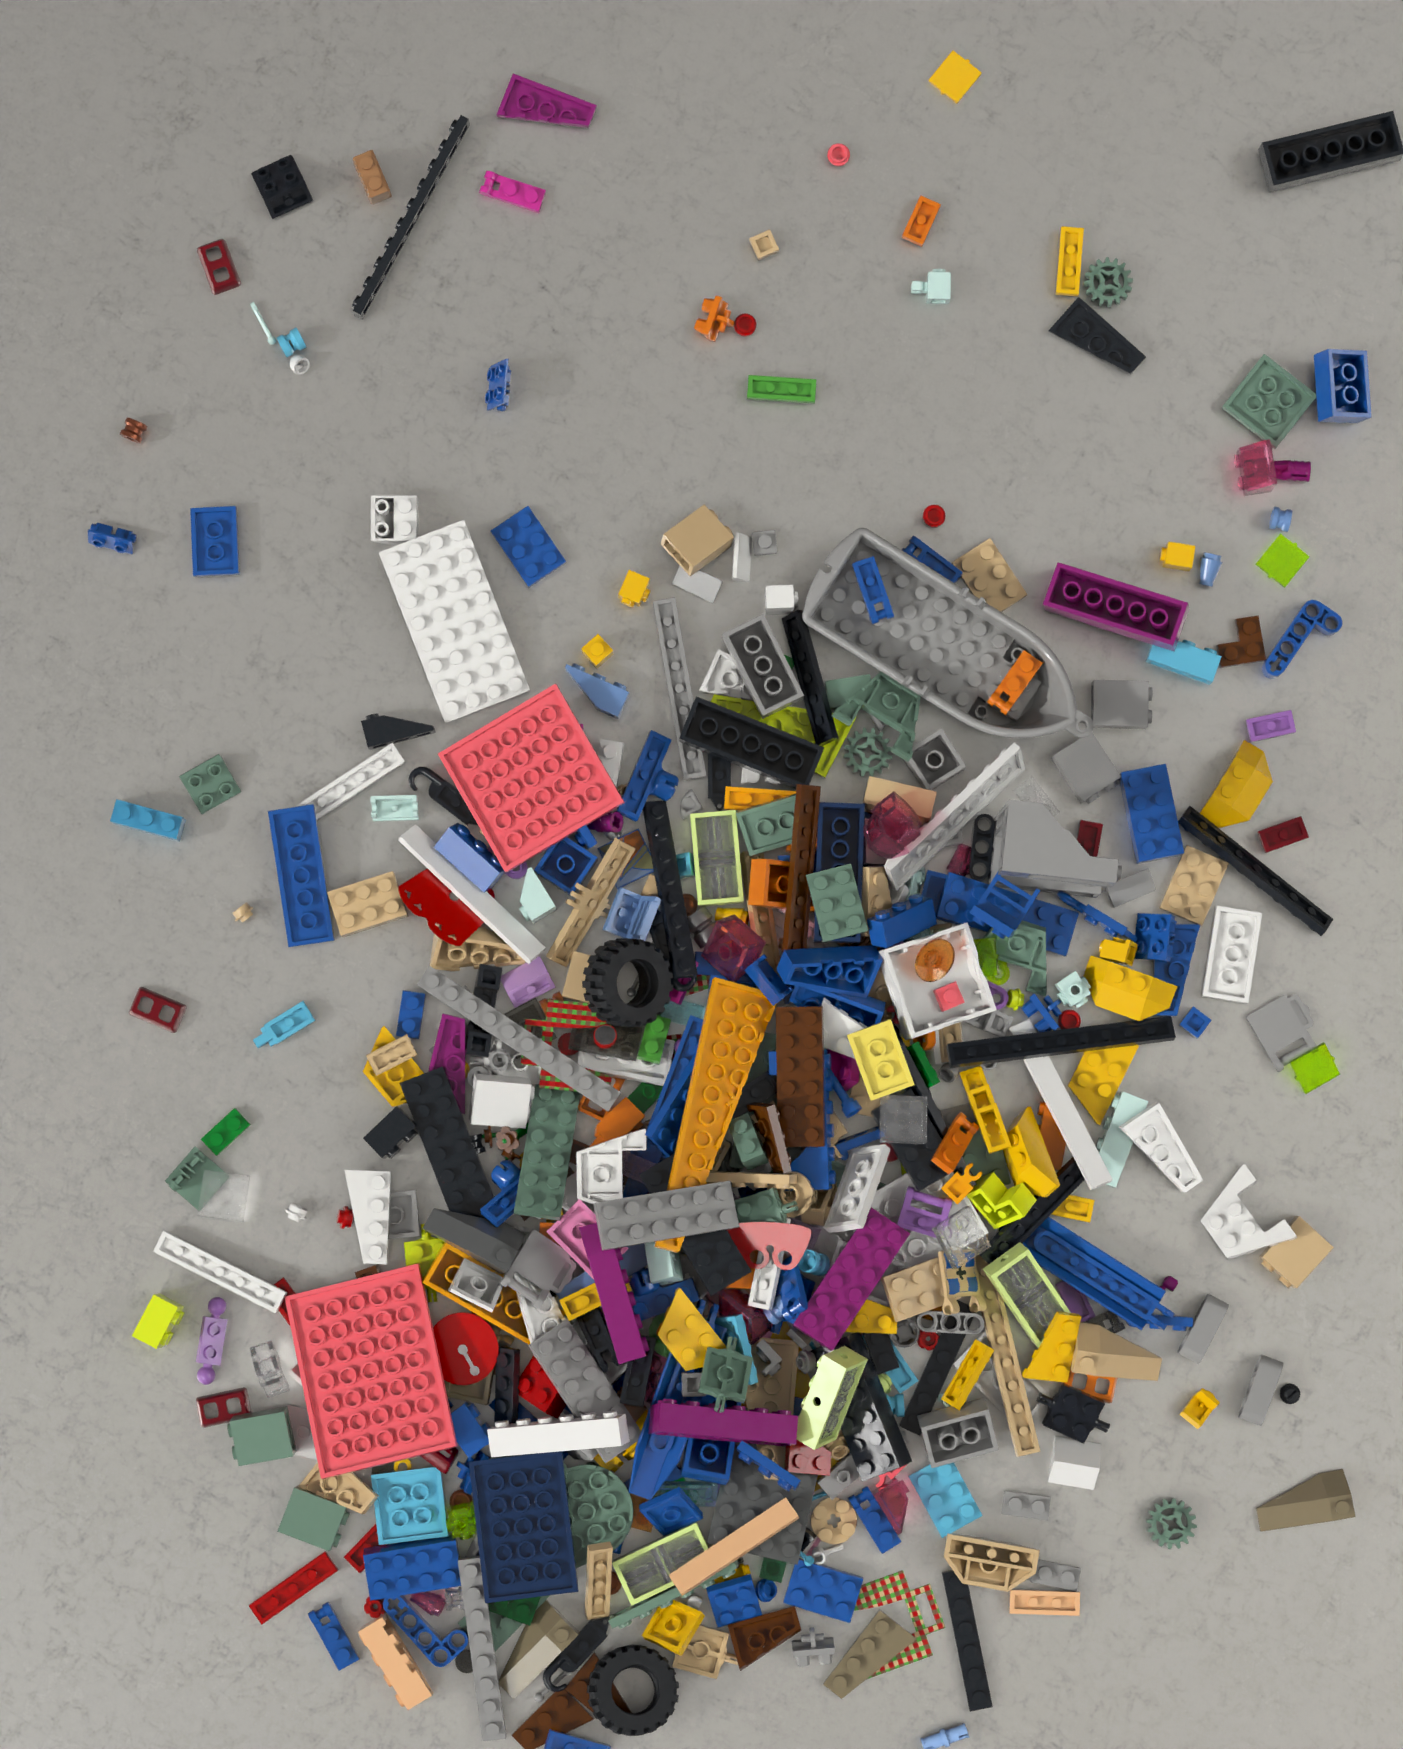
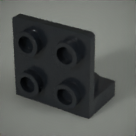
[251,155,313,219]

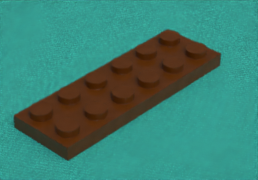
[776,1006,825,1147]

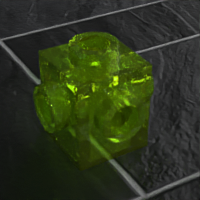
[446,1502,477,1540]

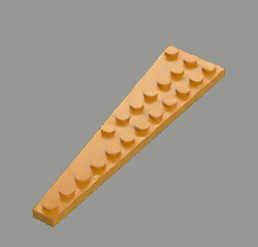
[655,977,776,1253]

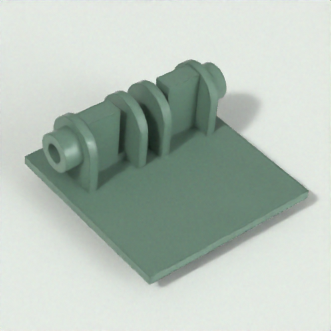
[179,754,241,814]
[165,1146,230,1211]

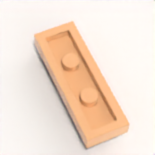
[1009,1589,1080,1616]

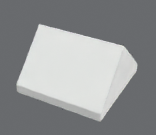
[448,1258,503,1312]
[1048,1436,1101,1490]

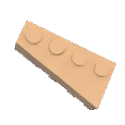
[358,1612,433,1710]

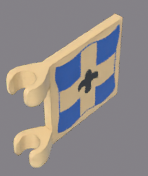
[938,1249,986,1315]

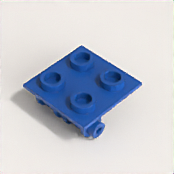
[485,358,511,411]
[1134,913,1177,962]

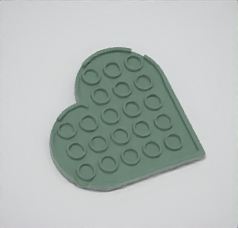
[489,1453,634,1569]

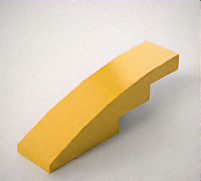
[959,1066,1011,1154]

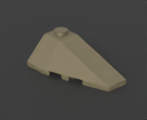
[1256,1469,1356,1532]
[499,1599,579,1699]

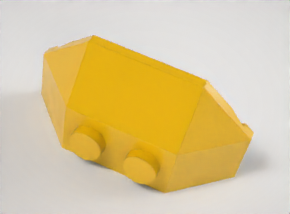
[1199,740,1273,828]
[1083,956,1177,1021]
[1003,1106,1060,1197]

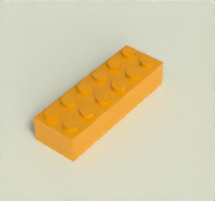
[422,1242,565,1345]

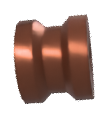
[120,417,147,444]

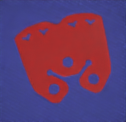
[398,868,495,946]

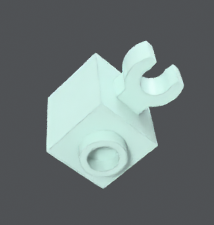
[911,269,951,304]

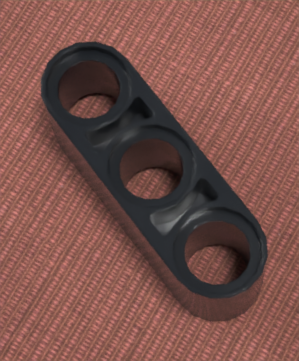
[968,814,995,881]

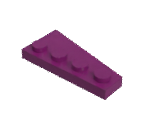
[496,74,597,128]
[428,1013,465,1114]

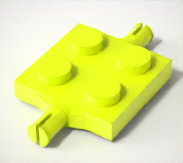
[404,1224,444,1302]

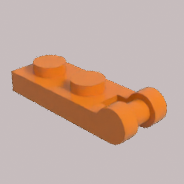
[987,650,1043,715]
[931,1112,979,1174]

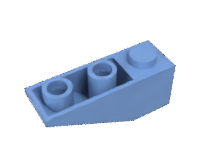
[565,663,629,719]

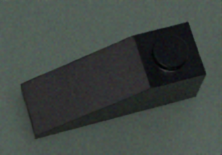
[361,713,436,750]

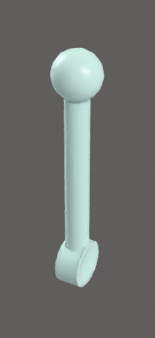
[250,302,276,345]

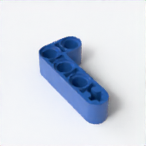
[1262,600,1342,679]
[383,1595,469,1667]

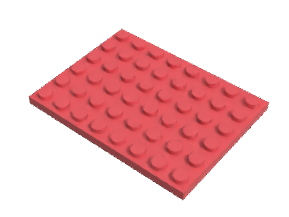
[285,1264,458,1479]

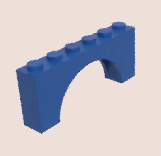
[769,1049,836,1191]

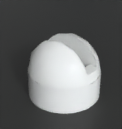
[290,355,310,375]

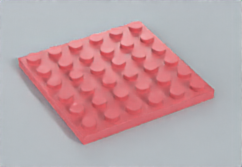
[438,683,625,873]

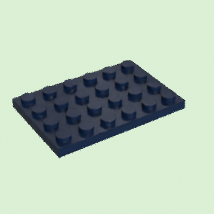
[469,1451,579,1603]

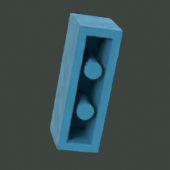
[110,799,186,842]

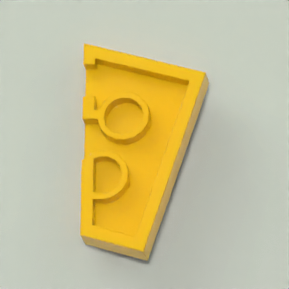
[845,1299,898,1334]
[1022,1311,1081,1383]

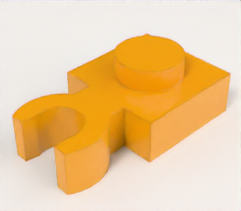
[941,1163,982,1205]

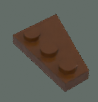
[746,1102,792,1174]
[728,1606,801,1671]
[565,1651,632,1713]
[512,1689,594,1749]

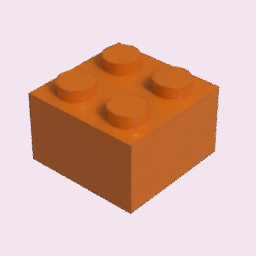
[748,859,790,909]

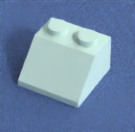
[519,867,557,924]

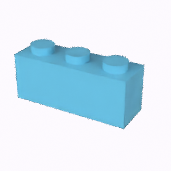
[1146,640,1222,685]

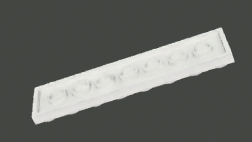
[884,743,1025,891]

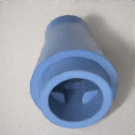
[1199,552,1223,587]

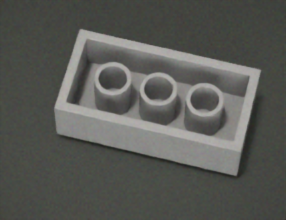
[722,614,804,719]

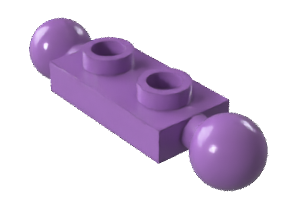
[196,1297,227,1385]

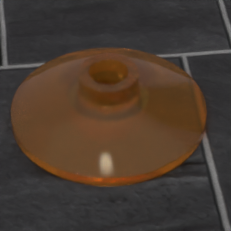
[915,938,955,982]

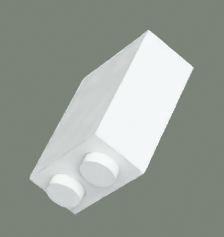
[469,1073,535,1129]

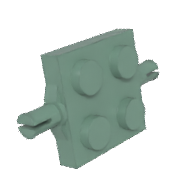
[734,1188,798,1223]
[698,1336,753,1413]

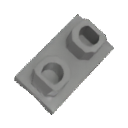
[792,1627,835,1667]

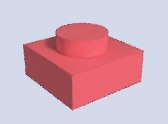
[933,981,965,1012]

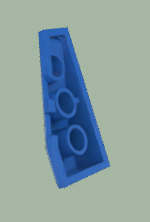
[789,986,886,1027]

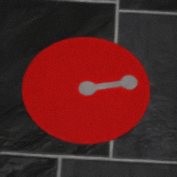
[433,1312,499,1385]

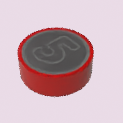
[594,1024,617,1049]

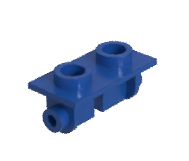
[88,522,137,554]

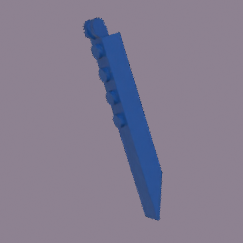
[997,1217,1174,1330]
[629,1299,727,1500]

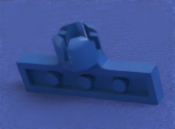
[616,730,679,822]
[480,1160,521,1228]
[629,1268,700,1321]

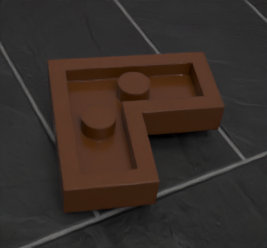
[1216,615,1266,668]

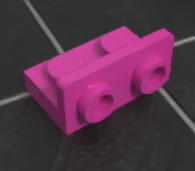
[827,1049,859,1092]

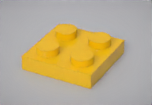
[641,1600,705,1656]

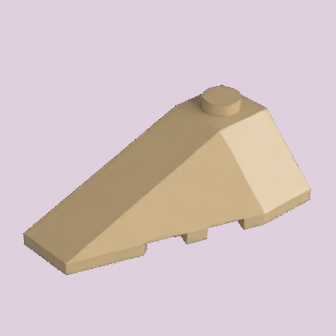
[430,924,525,971]
[1070,1322,1162,1381]

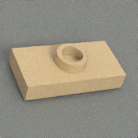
[366,1034,418,1076]

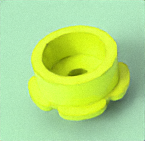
[1006,988,1025,1011]

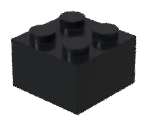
[363,1106,418,1159]

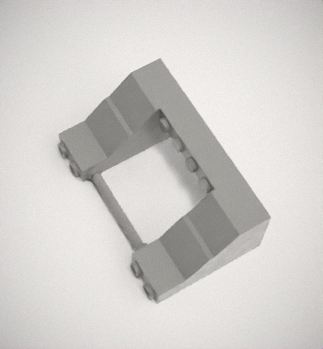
[987,799,1122,898]

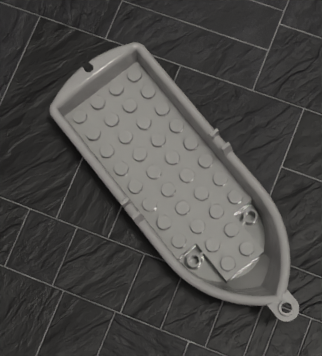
[802,528,1094,738]

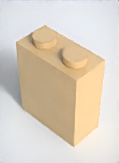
[661,504,734,577]
[1259,1216,1334,1289]

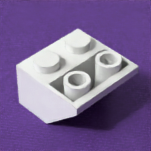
[371,496,418,545]

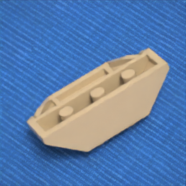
[944,1533,1040,1592]

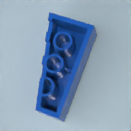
[776,945,883,998]

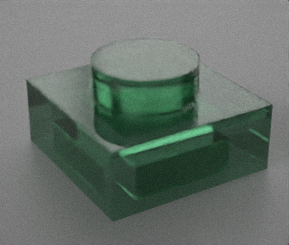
[759,1557,786,1583]

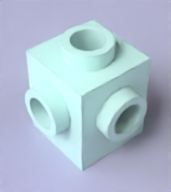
[1055,971,1091,1008]

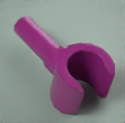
[1160,1276,1178,1292]

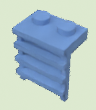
[602,887,661,941]

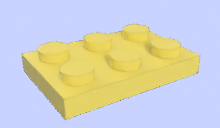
[847,1019,914,1101]

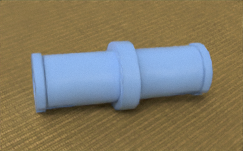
[921,1723,969,1749]

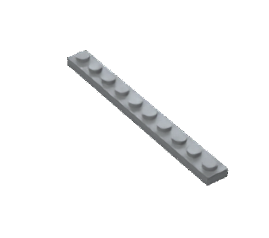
[417,966,621,1112]

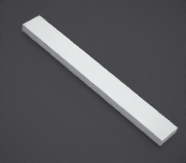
[398,824,546,964]
[1008,1019,1113,1190]

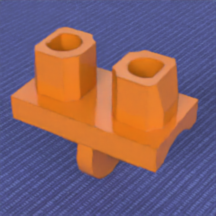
[694,296,734,342]

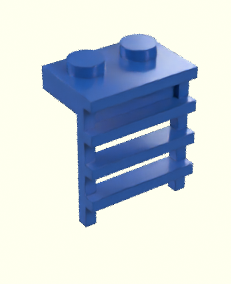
[970,872,1041,939]

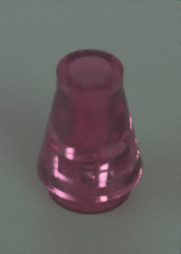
[947,844,971,877]
[410,1592,446,1617]

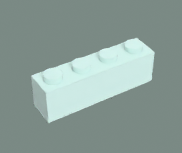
[1095,1091,1149,1188]

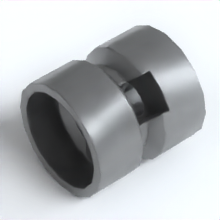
[688,906,724,949]
[888,1318,919,1348]

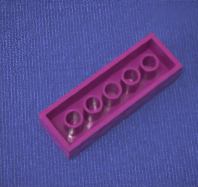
[1043,562,1189,652]
[792,1207,910,1351]
[579,1222,650,1364]
[648,1399,798,1447]

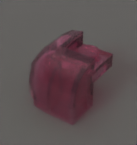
[863,791,922,859]

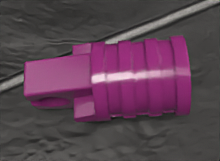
[1269,460,1311,482]
[587,812,624,832]

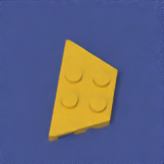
[363,1026,424,1107]
[1068,1045,1139,1125]
[656,1287,726,1371]

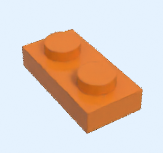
[902,195,941,247]

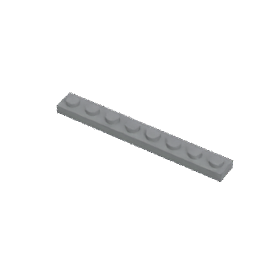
[653,597,706,780]
[458,1555,506,1741]

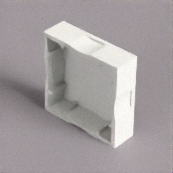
[879,922,997,1040]

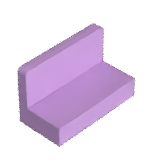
[501,957,555,1008]

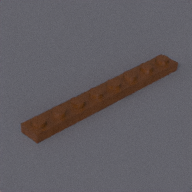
[782,784,821,954]

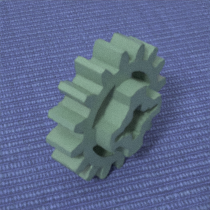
[1083,257,1133,308]
[843,728,892,777]
[1146,1498,1197,1549]

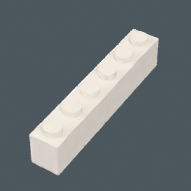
[487,1411,630,1457]

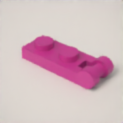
[479,171,546,213]

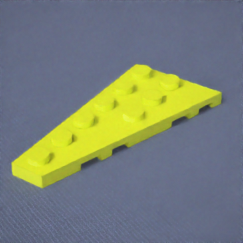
[710,694,857,778]

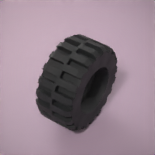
[582,938,673,1027]
[587,1645,679,1736]

